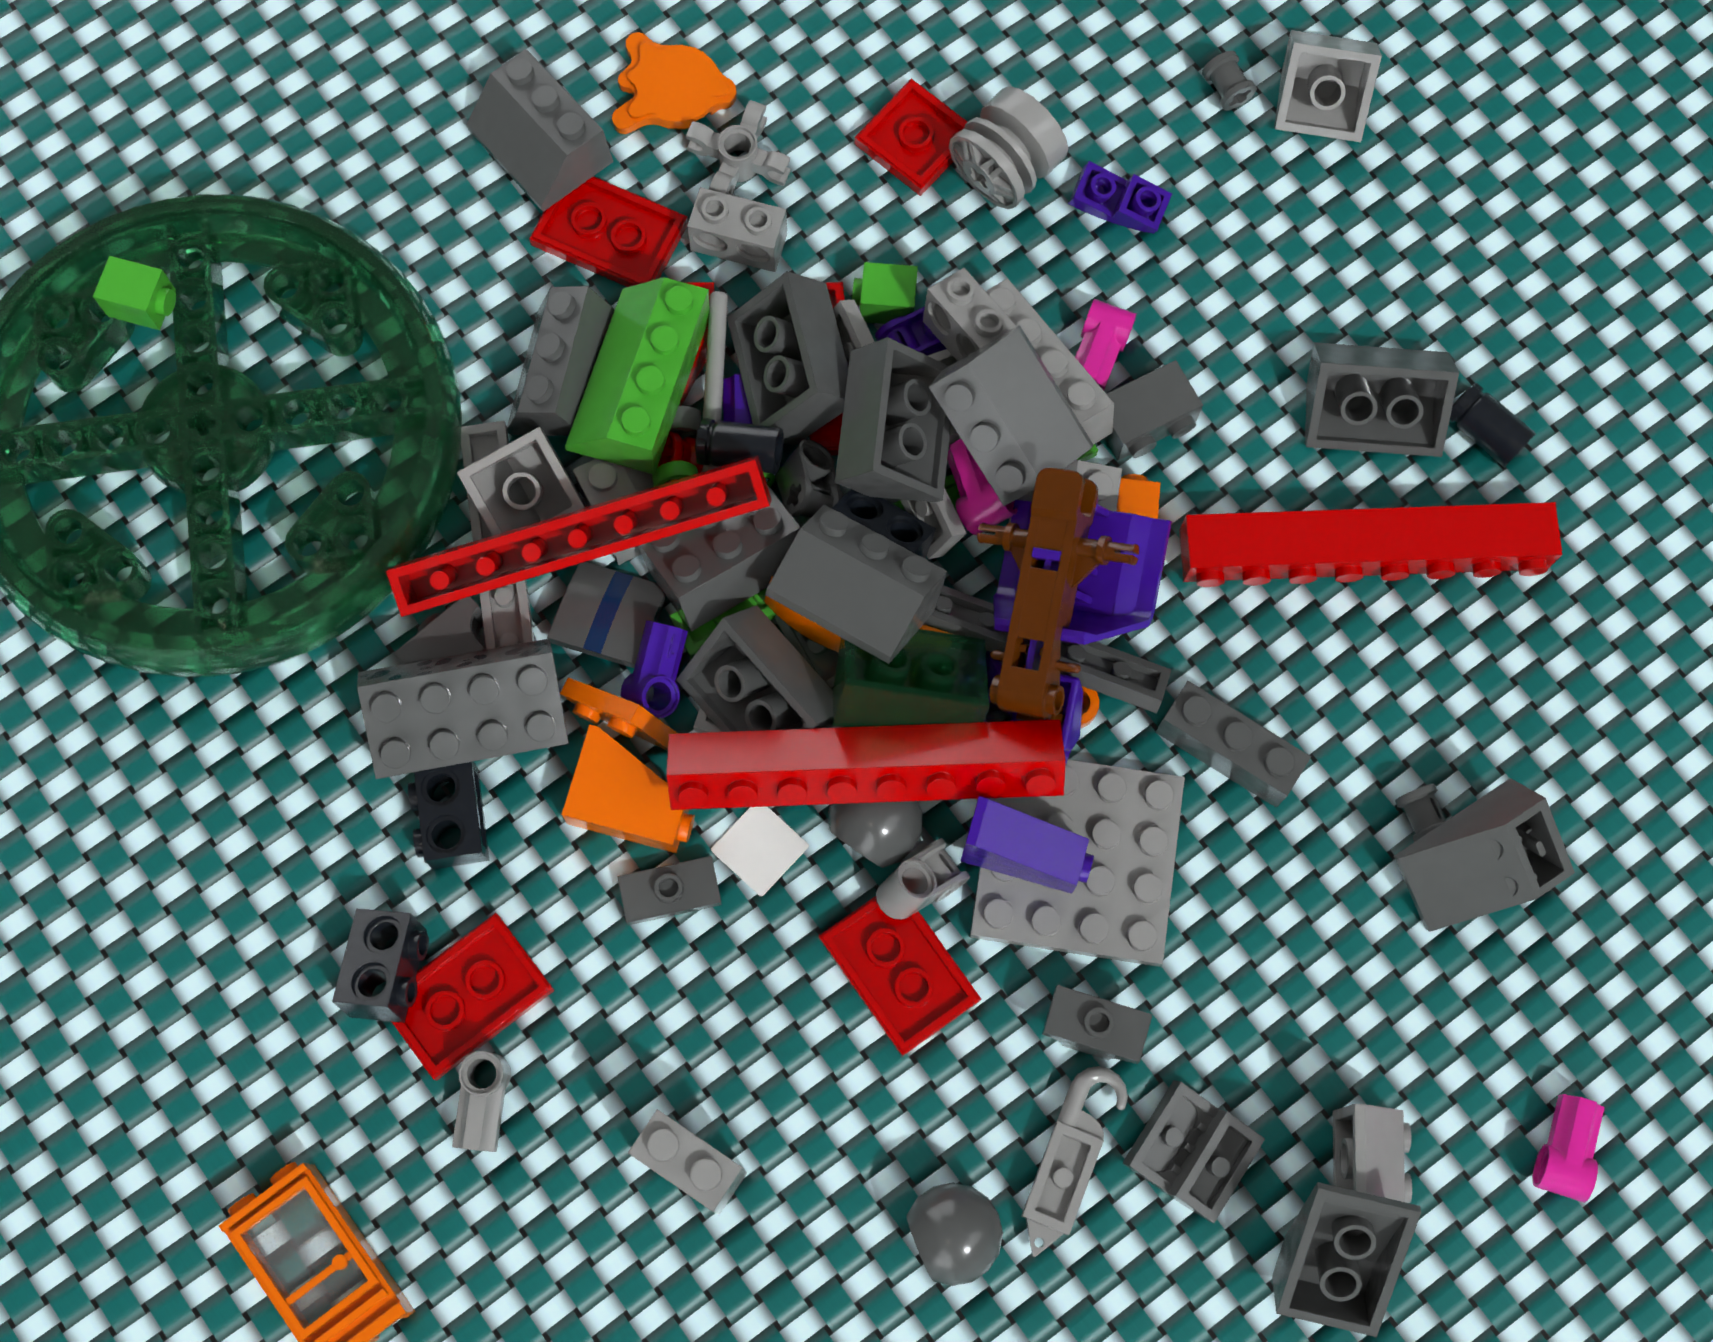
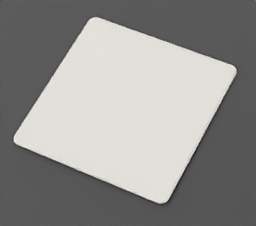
[711,807,809,896]

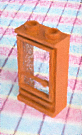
[219,1162,416,1342]

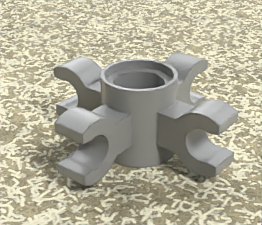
[685,100,791,195]

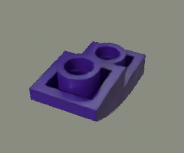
[1068,161,1172,234]

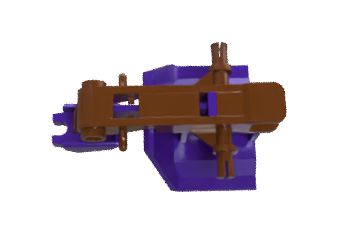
[977,468,1172,766]

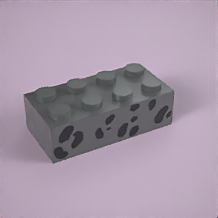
[357,639,569,779]

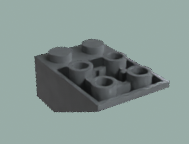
[1394,778,1575,932]

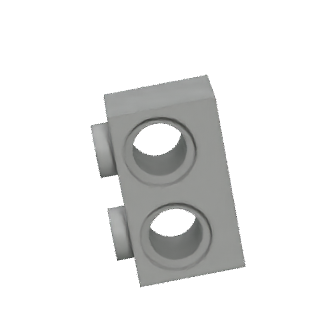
[687,187,788,272]
[923,268,1017,361]

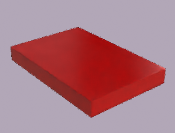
[529,176,688,287]
[818,896,982,1057]
[392,913,555,1081]

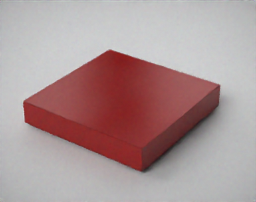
[854,78,967,196]

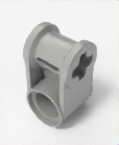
[876,838,970,920]

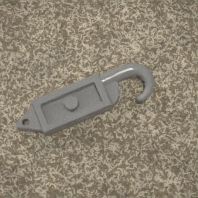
[1021,1066,1128,1257]

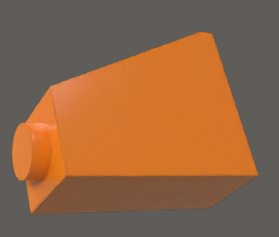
[561,724,695,853]

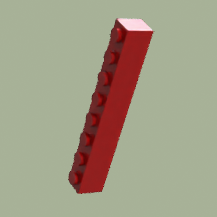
[386,455,772,617]
[1179,502,1562,587]
[666,719,1066,810]

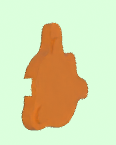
[612,32,737,134]

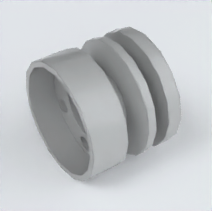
[949,86,1068,209]

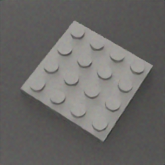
[970,759,1185,967]

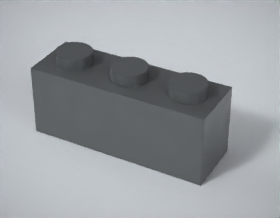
[1155,681,1311,808]

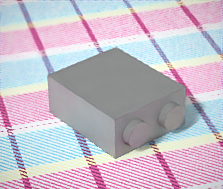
[628,1109,747,1215]

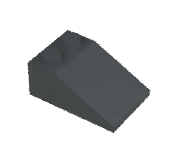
[1272,1182,1421,1337]

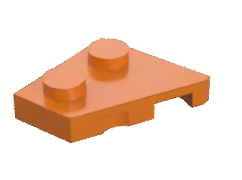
[560,677,678,751]

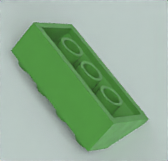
[565,277,710,475]

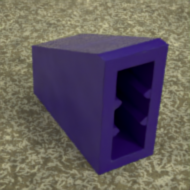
[961,796,1094,894]

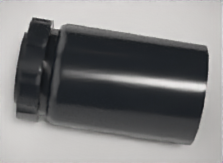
[1449,383,1536,468]
[695,418,784,474]

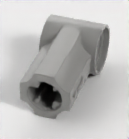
[452,1051,511,1152]

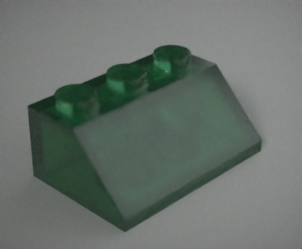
[833,629,990,727]

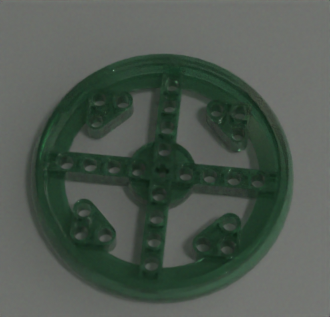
[0,194,462,677]

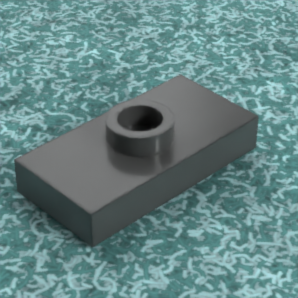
[617,856,722,925]

